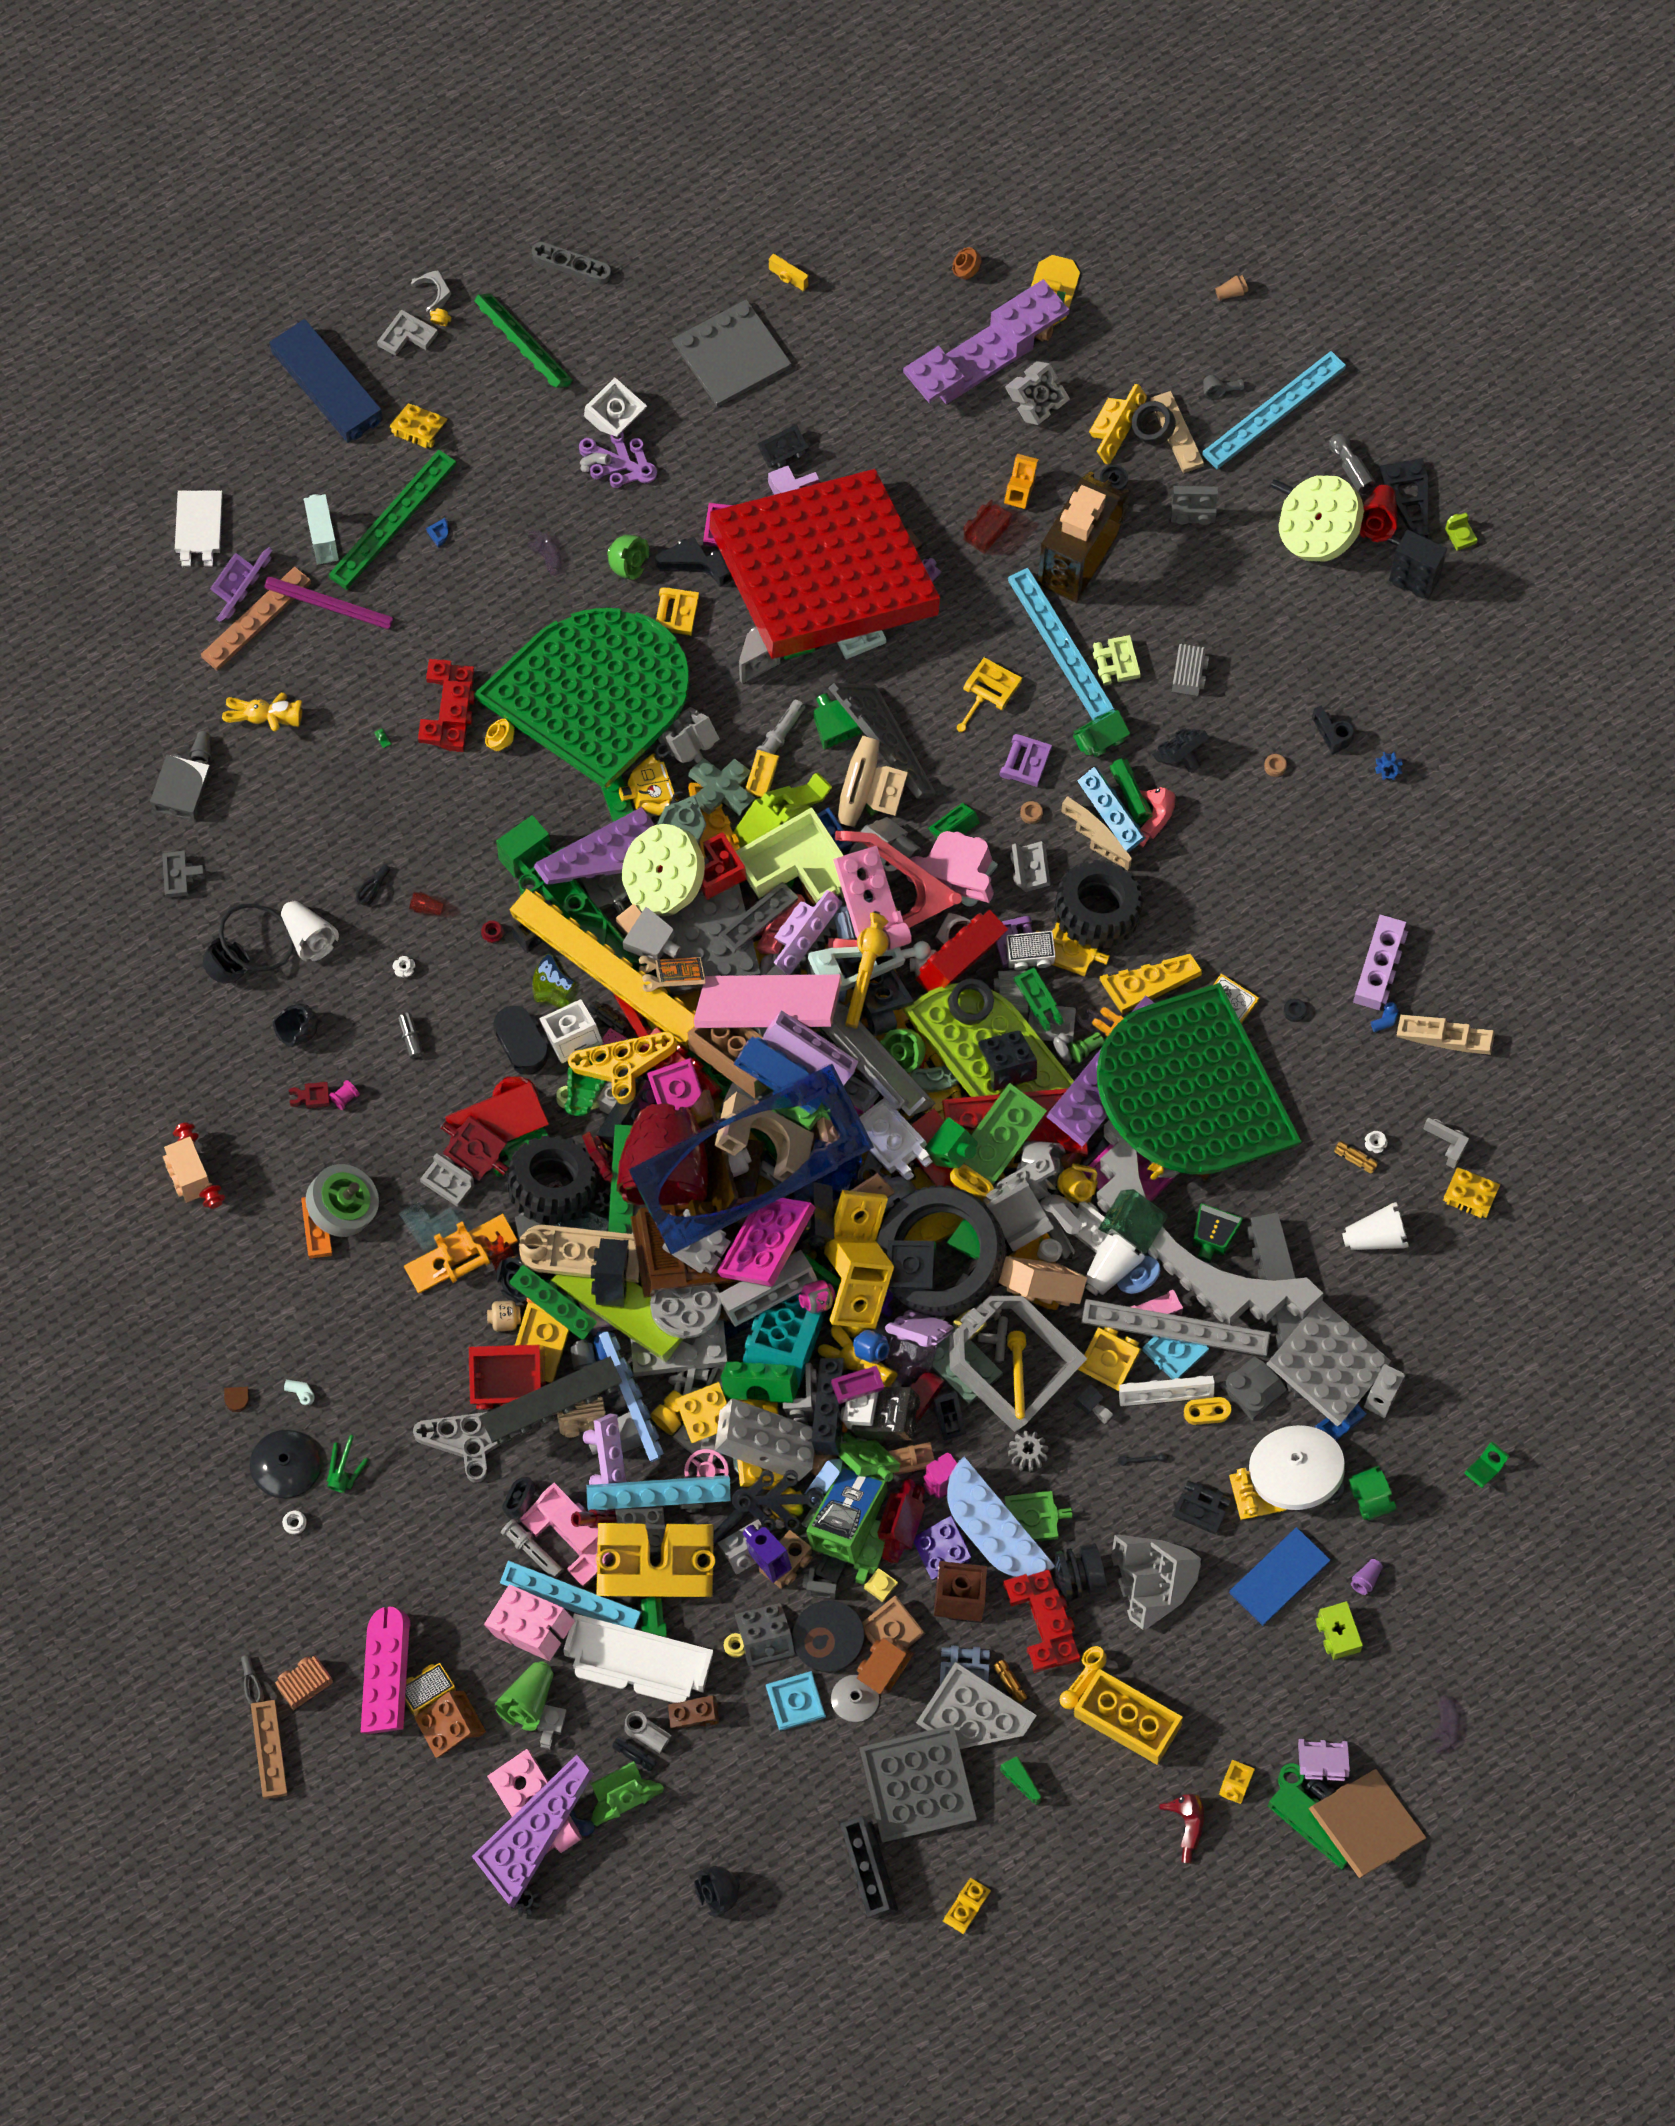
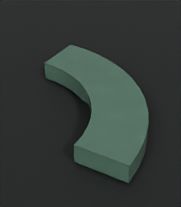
[910,1065,960,1093]

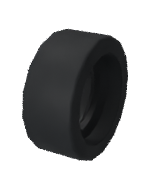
[1132,401,1176,445]
[948,978,994,1025]

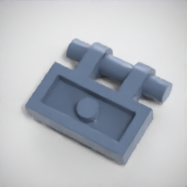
[940,1645,990,1685]

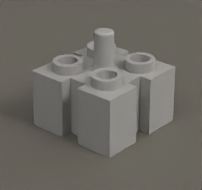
[1005,361,1070,425]
[658,707,720,763]

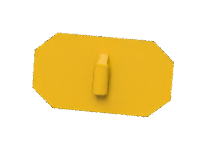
[1031,255,1080,326]

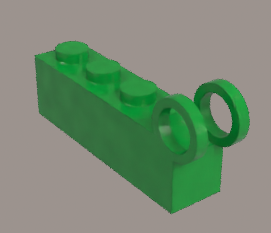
[1267,1763,1348,1870]

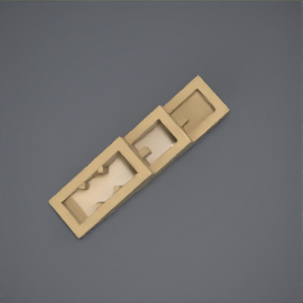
[1062,796,1132,870]
[1397,1015,1495,1055]

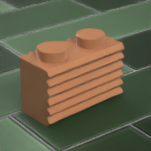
[276,1655,333,1711]

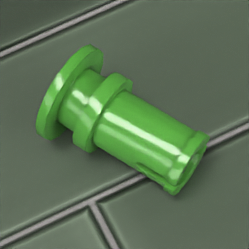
[1067,1032,1104,1063]

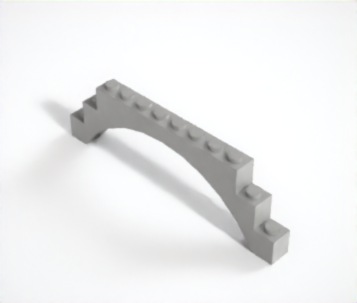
[1097,1120,1323,1325]

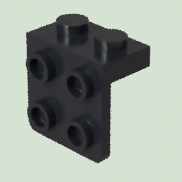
[978,1030,1037,1091]

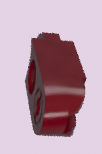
[891,1373,945,1435]

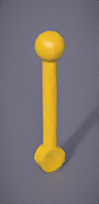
[957,695,985,732]

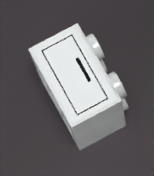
[539,999,603,1063]

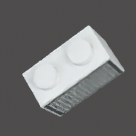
[1006,931,1055,970]

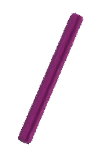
[265,577,393,629]

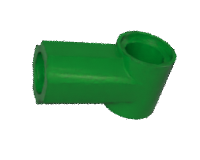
[641,1597,667,1638]

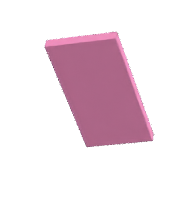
[694,974,842,1028]

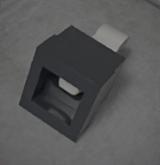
[1073,1384,1113,1424]

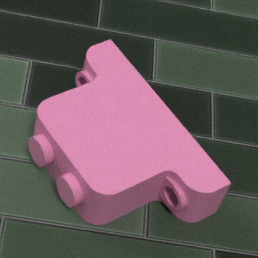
[907,831,994,903]

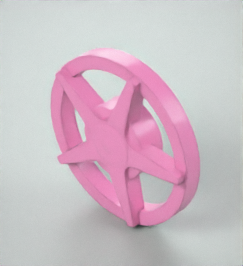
[684,1449,729,1477]

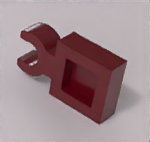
[289,1082,330,1108]

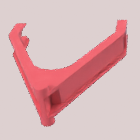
[828,831,962,948]

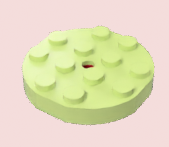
[1279,476,1364,561]
[622,824,705,916]

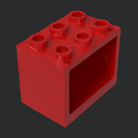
[469,1345,546,1410]

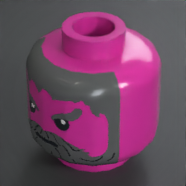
[799,1280,836,1314]

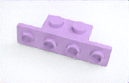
[774,890,842,975]

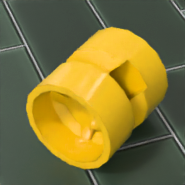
[650,1390,683,1435]

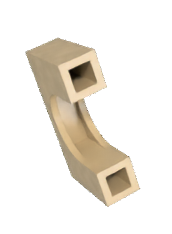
[715,1092,814,1187]

